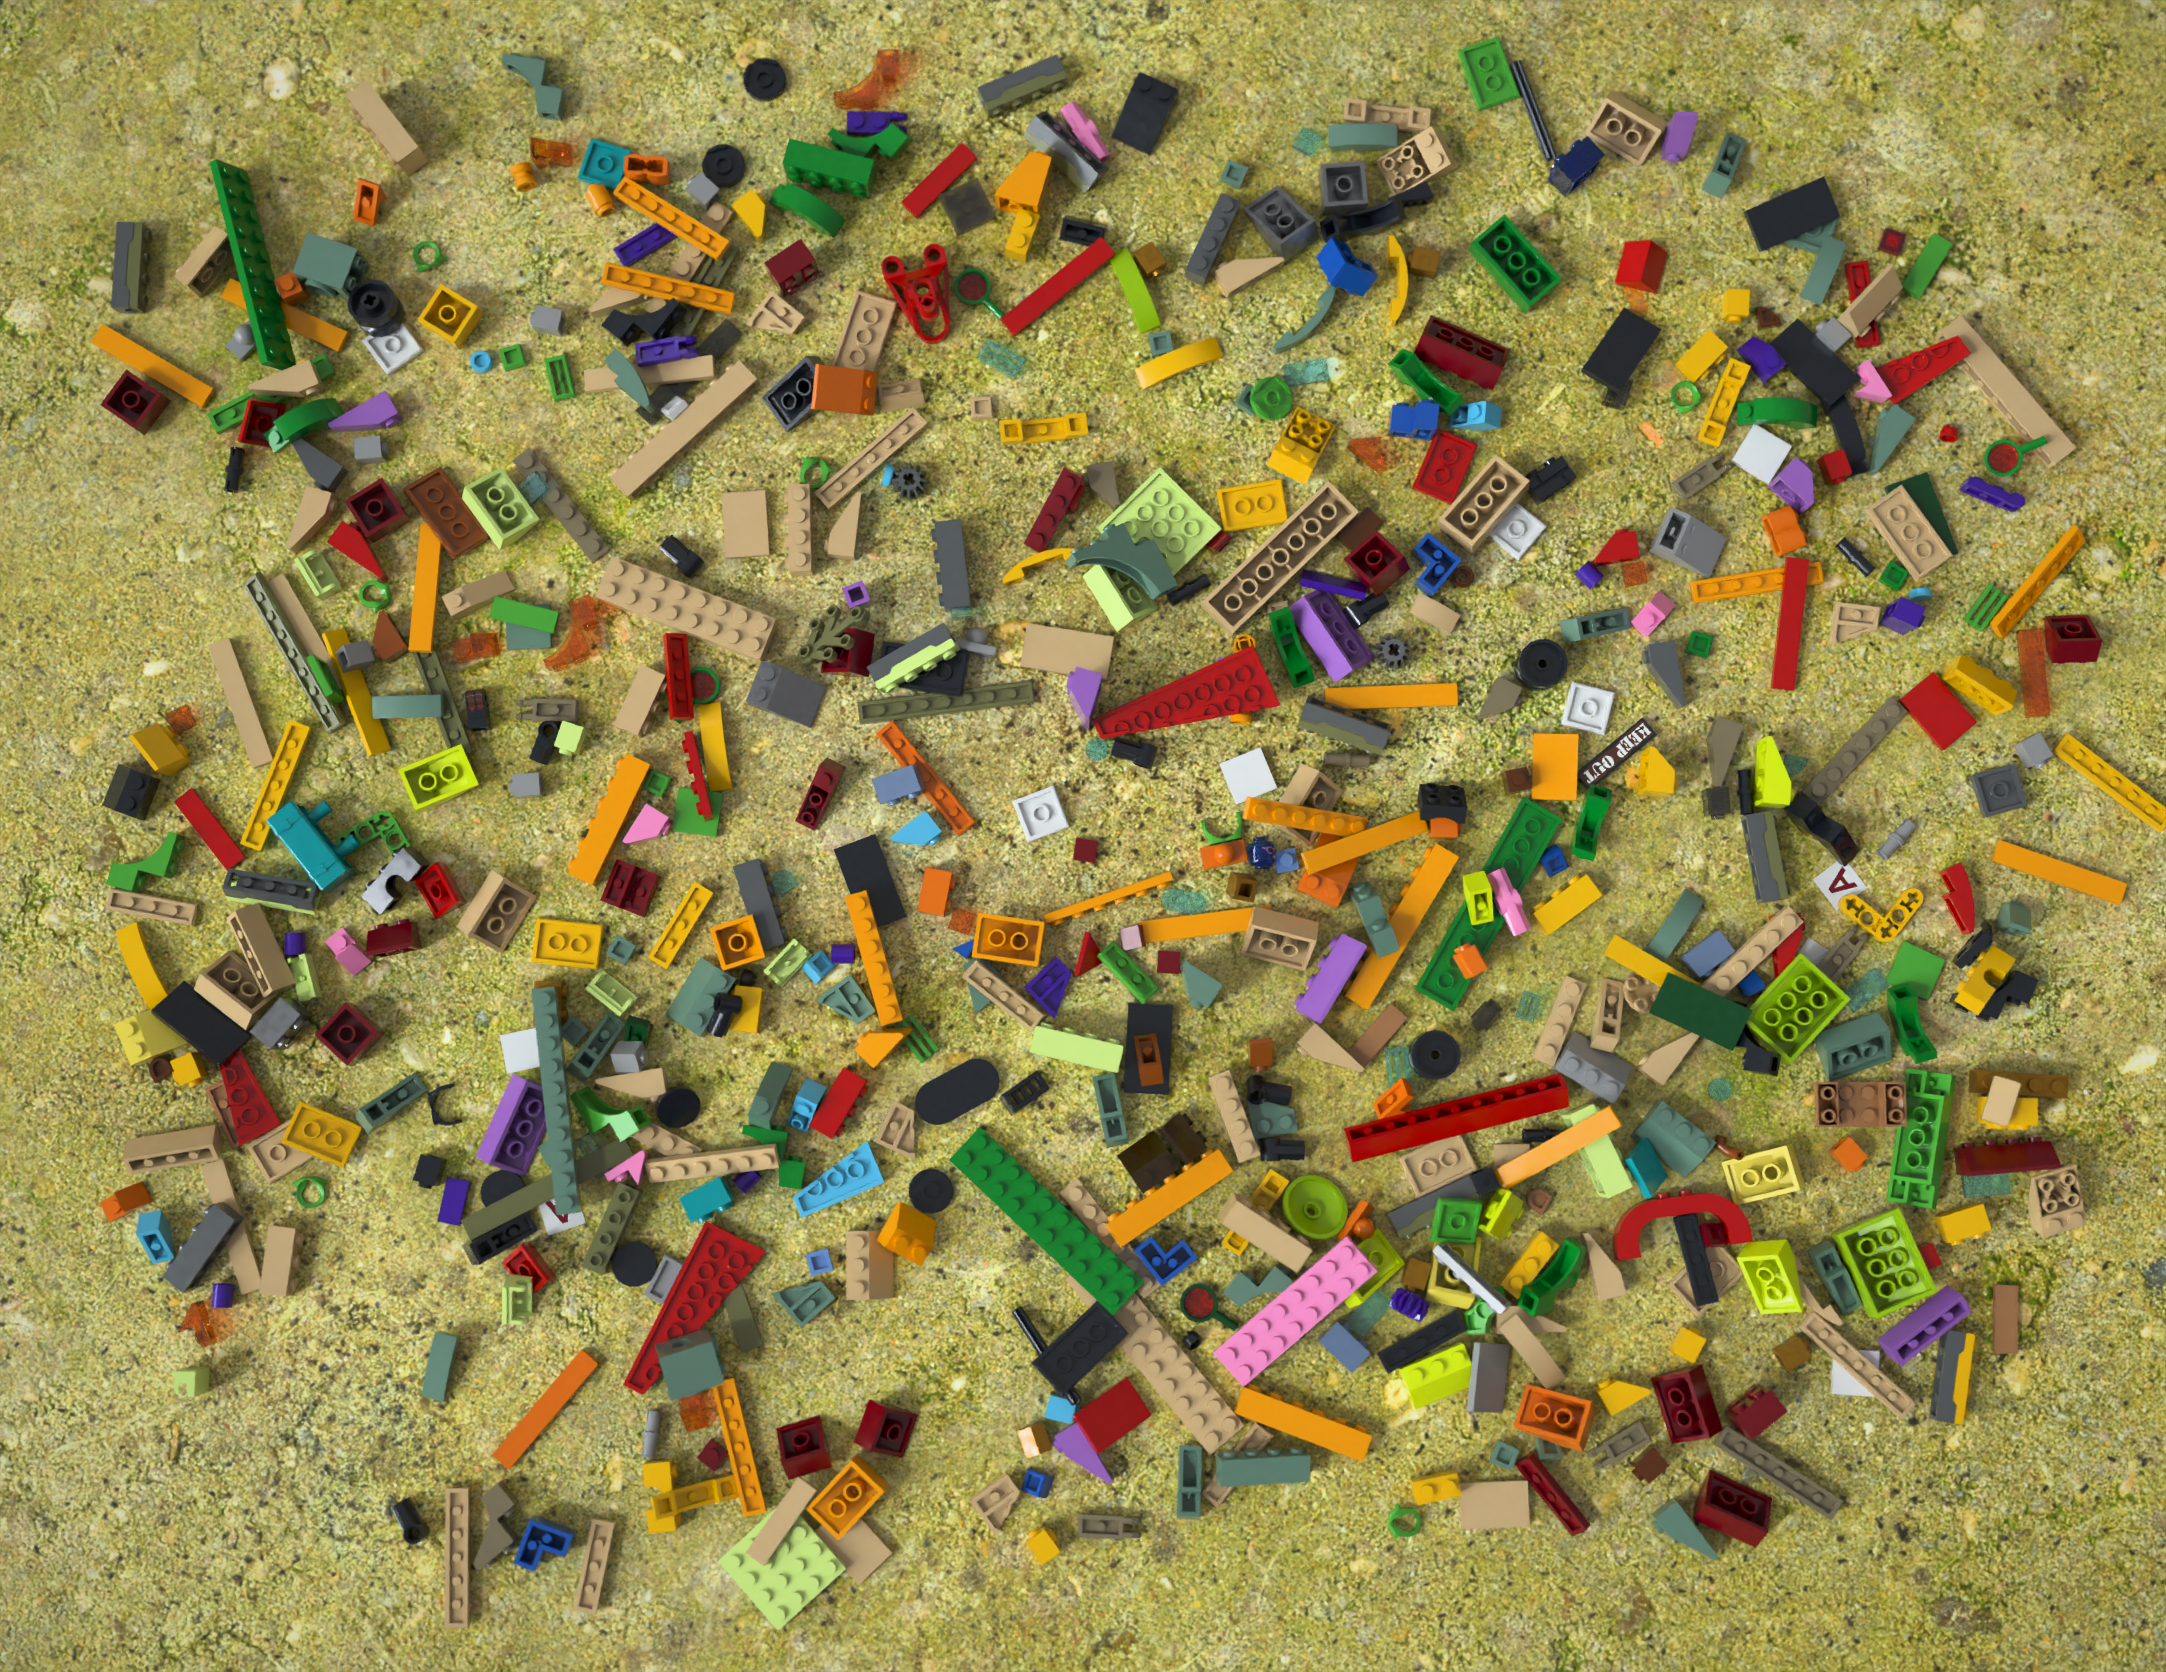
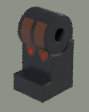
[465,689,491,732]

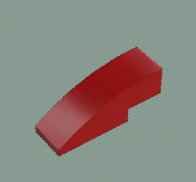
[1939,862,1975,935]

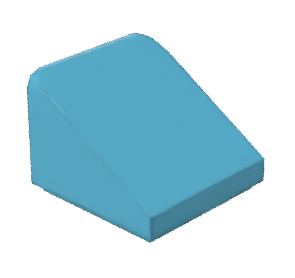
[802,950,836,984]

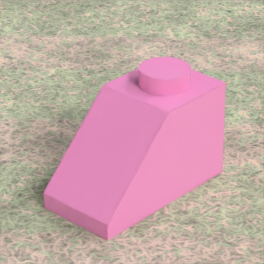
[622,804,672,846]

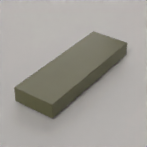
[723,1281,763,1353]

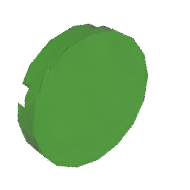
[1250,377,1292,421]

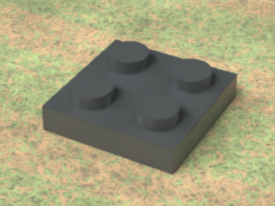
[1970,763,2028,818]

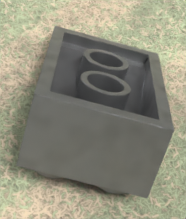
[1243,185,1319,262]
[746,660,826,728]

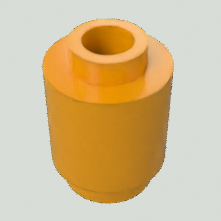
[585,183,615,218]

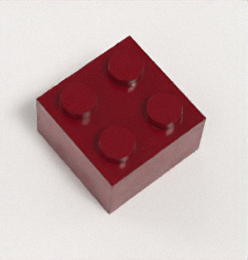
[764,239,819,297]
[100,369,171,436]
[344,478,411,543]
[1344,530,1410,597]
[315,1002,385,1066]
[1724,1385,1788,1440]

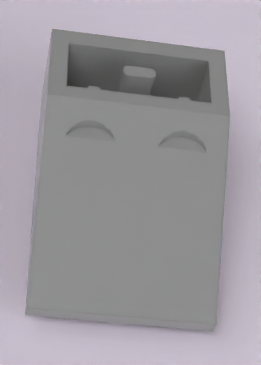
[1648,507,1727,578]

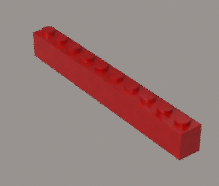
[1344,1073,1569,1163]

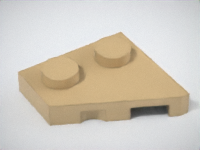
[746,290,806,335]
[1828,602,1880,645]
[874,1101,915,1160]
[970,1472,1020,1536]

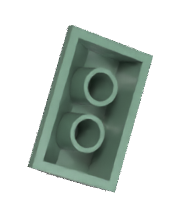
[666,957,739,1037]
[1180,960,1223,1011]
[1815,1012,1892,1082]
[1630,1101,1717,1178]

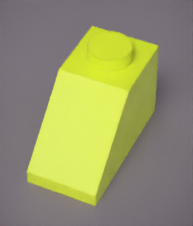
[1463,871,1494,926]

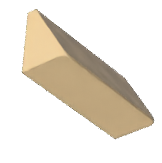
[877,378,925,412]
[1981,1076,2021,1126]

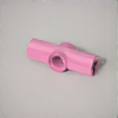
[1060,101,1111,163]
[1486,867,1531,936]

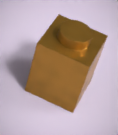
[1133,241,1166,280]
[1406,246,1440,279]
[1226,871,1259,903]
[1400,1256,1432,1293]
[1771,1335,1812,1371]

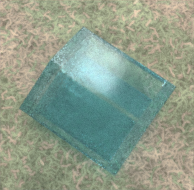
[1515,991,1542,1024]

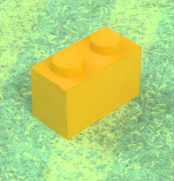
[1005,208,1040,263]
[1675,330,1728,383]
[730,985,764,1033]
[1933,1203,1992,1246]
[1409,1469,1462,1505]

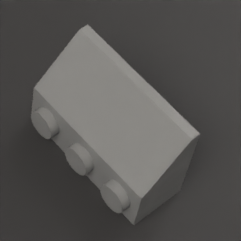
[1551,1031,1632,1104]

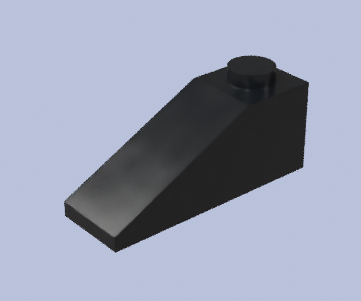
[462,1211,538,1265]

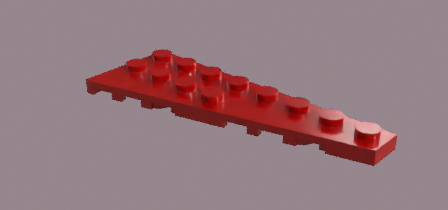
[1092,645,1281,739]
[623,1221,766,1395]

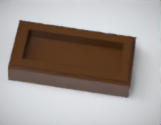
[1336,506,1383,552]

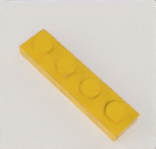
[648,881,715,970]

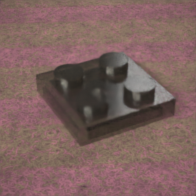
[938,178,996,236]

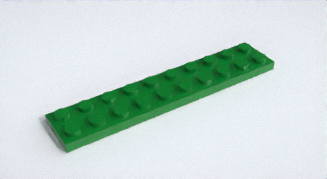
[210,159,296,370]
[1414,797,1562,1011]
[949,1127,1144,1315]

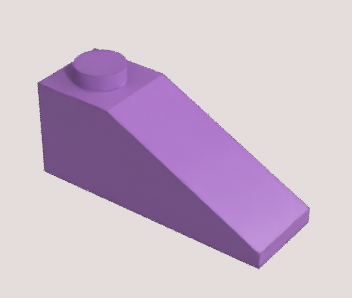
[1661,111,1698,163]
[328,391,403,432]
[1053,1421,1113,1484]

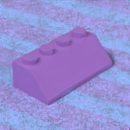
[1289,590,1375,683]
[1067,667,1103,730]
[1294,933,1367,1024]
[476,1074,546,1176]

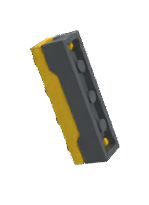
[1929,1329,1977,1425]

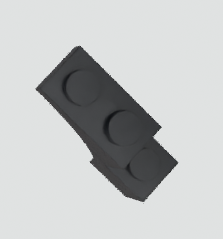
[1319,197,1406,243]
[601,298,687,348]
[1784,793,1859,867]
[1949,971,2038,1022]
[1731,1000,1781,1077]

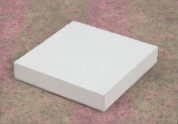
[362,322,424,376]
[1730,425,1792,484]
[1488,503,1546,560]
[1560,682,1615,736]
[1219,747,1277,805]
[1012,785,1069,843]
[1831,1349,1880,1397]

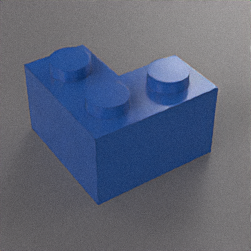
[1316,237,1378,297]
[1388,400,1440,441]
[1411,532,1462,598]
[1133,1235,1197,1286]
[513,1515,577,1571]

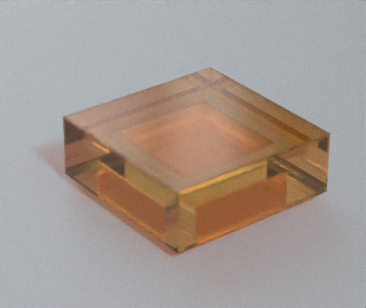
[1620,561,1648,588]
[166,704,197,735]
[948,908,976,936]

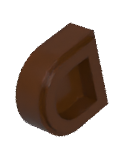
[149,1057,174,1083]

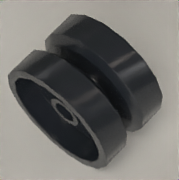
[347,280,405,337]
[1514,639,1568,692]
[1407,1030,1461,1080]

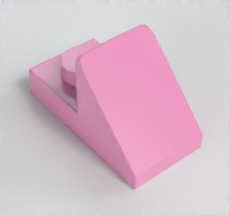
[1853,359,1892,403]
[1631,590,1675,637]
[325,927,373,976]
[604,1150,649,1185]

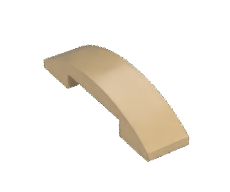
[1343,98,1431,132]
[1792,1251,1844,1326]
[1497,1313,1566,1390]

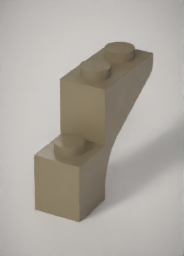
[474,1480,519,1571]

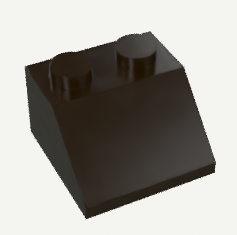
[1158,1112,1207,1165]
[1117,1130,1180,1193]

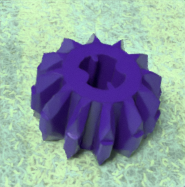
[1389,1288,1430,1322]

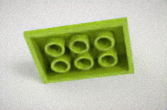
[1746,953,1850,1065]
[1830,1208,1938,1319]

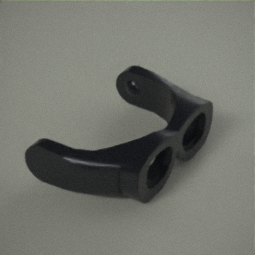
[428,1083,462,1126]

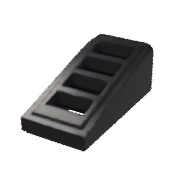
[1387,182,1434,208]
[999,1071,1050,1116]

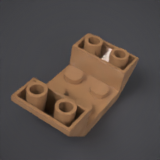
[1814,1082,1907,1127]

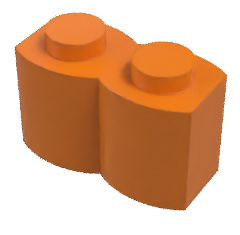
[623,154,672,185]
[1761,505,1807,557]
[1452,942,1489,979]

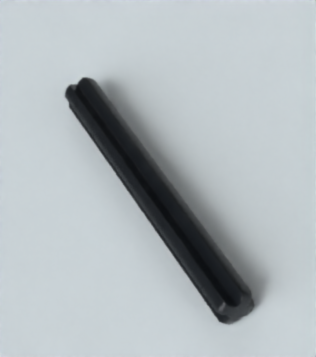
[1510,60,1557,162]
[1012,1306,1081,1406]

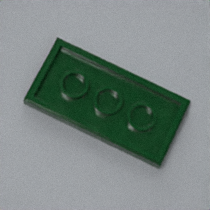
[1884,472,1958,556]
[1649,972,1752,1051]

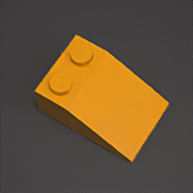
[972,913,1046,968]
[806,1454,889,1541]

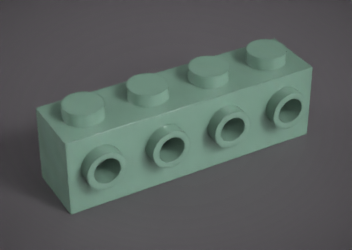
[1216,1445,1310,1487]

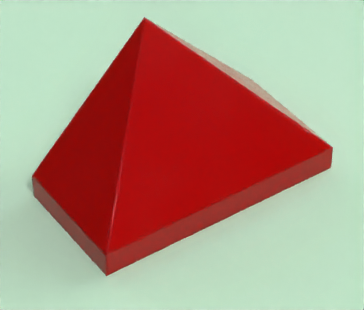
[1074,932,1103,977]

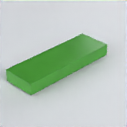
[1901,233,1953,300]
[489,596,560,634]
[1097,940,1160,1004]

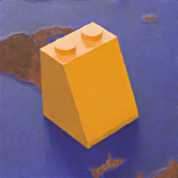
[995,151,1052,215]

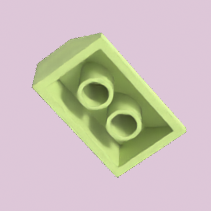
[462,467,540,550]
[1083,565,1159,632]

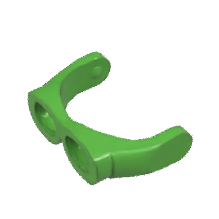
[1201,812,1243,846]

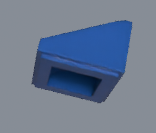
[1539,844,1569,878]
[953,939,974,959]
[1736,969,1766,998]
[1021,1468,1054,1498]

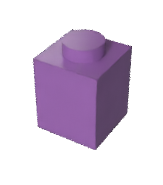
[842,580,872,610]

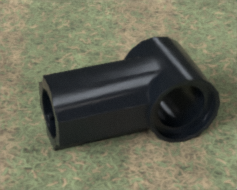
[659,535,705,578]
[1342,593,1389,629]
[529,721,560,766]
[1111,736,1158,769]
[707,992,743,1038]
[1246,1075,1292,1105]
[1260,1138,1305,1161]
[391,1497,430,1544]

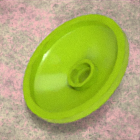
[1282,1175,1348,1240]

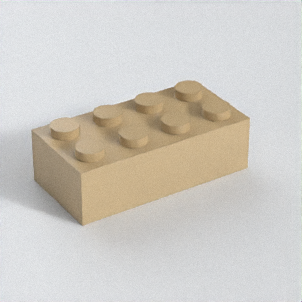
[345,80,429,177]
[1438,454,1530,554]
[1218,1192,1312,1273]

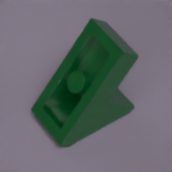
[624,1015,653,1050]

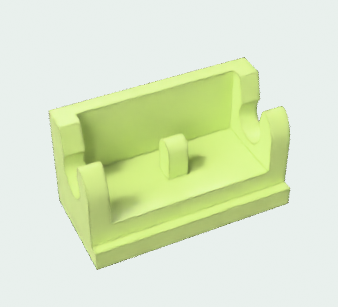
[294,549,343,601]
[763,939,812,987]
[287,953,323,1004]
[585,970,638,1017]
[502,1274,533,1325]
[172,1367,210,1397]

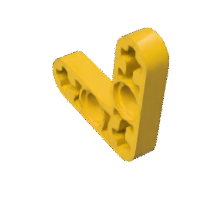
[1838,888,1923,943]

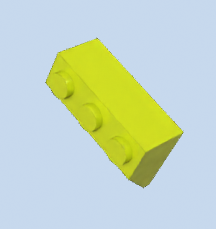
[1398,1341,1472,1410]

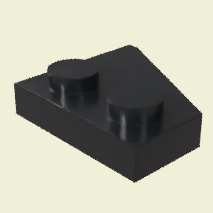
[1954,920,1993,969]

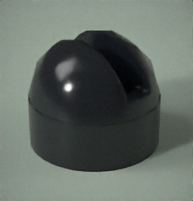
[740,969,757,987]
[1183,1330,1203,1351]

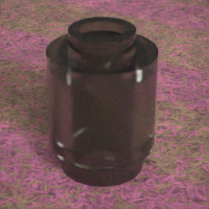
[1470,999,1503,1032]

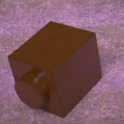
[1501,767,1532,796]
[1629,1445,1669,1484]

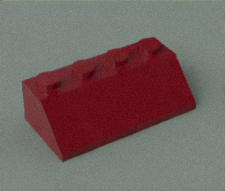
[1414,315,1510,390]
[1954,1136,2062,1176]

